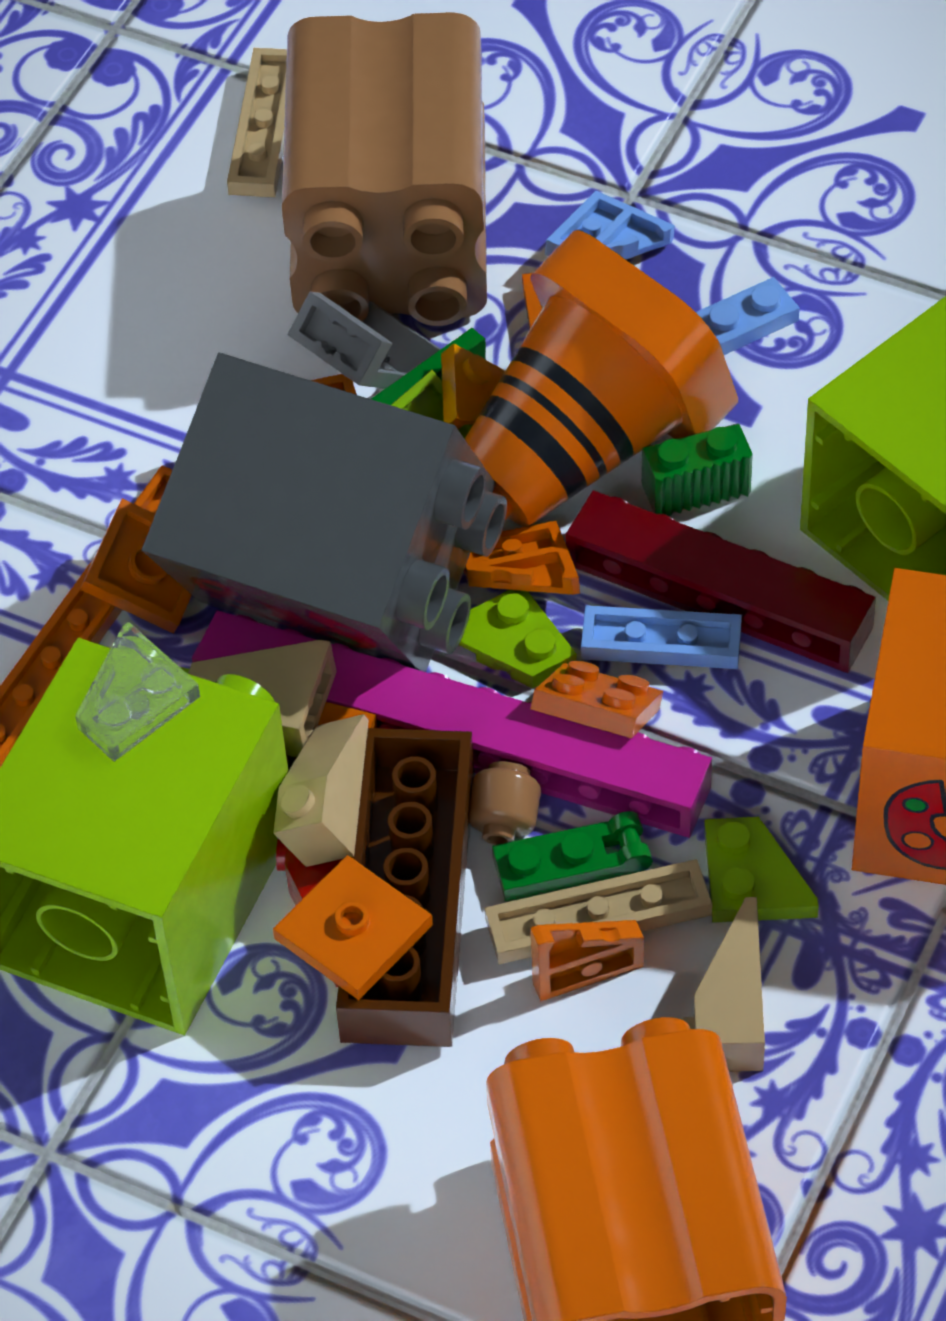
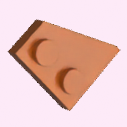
[464,520,580,595]
[530,920,644,1002]

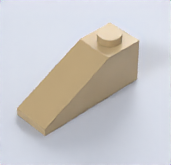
[273,714,369,867]
[683,897,765,1072]

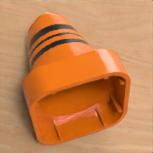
[465,230,738,527]

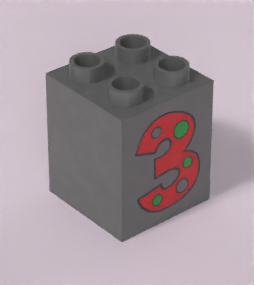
[141,352,507,672]

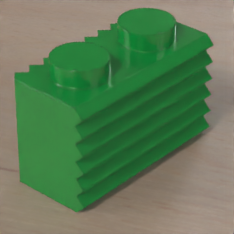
[641,423,753,516]

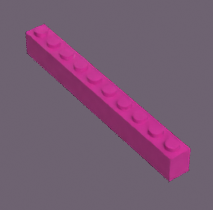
[192,610,712,838]

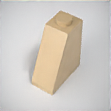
[188,640,337,757]

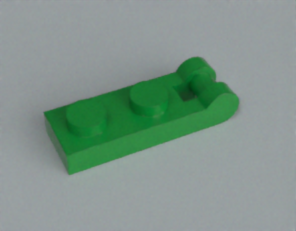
[492,811,653,902]

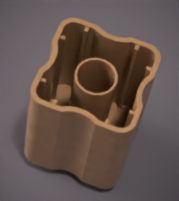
[282,12,487,326]

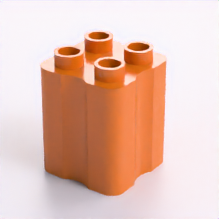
[486,1017,787,1321]

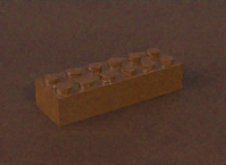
[336,728,474,1047]

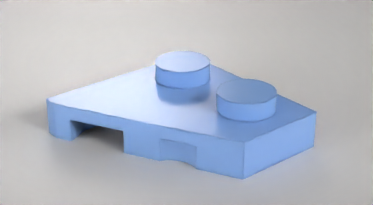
[545,191,675,259]

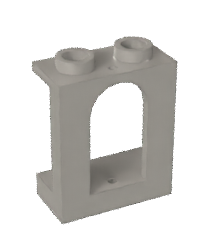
[287,291,441,389]

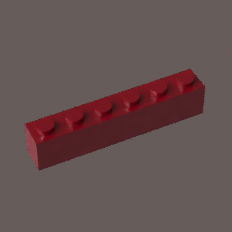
[566,490,876,673]

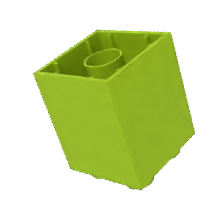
[800,296,946,601]
[0,638,288,1036]

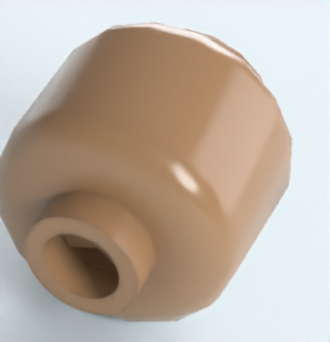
[469,761,541,845]

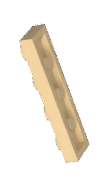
[227,47,287,197]
[484,859,712,965]

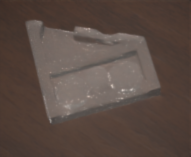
[75,622,200,762]

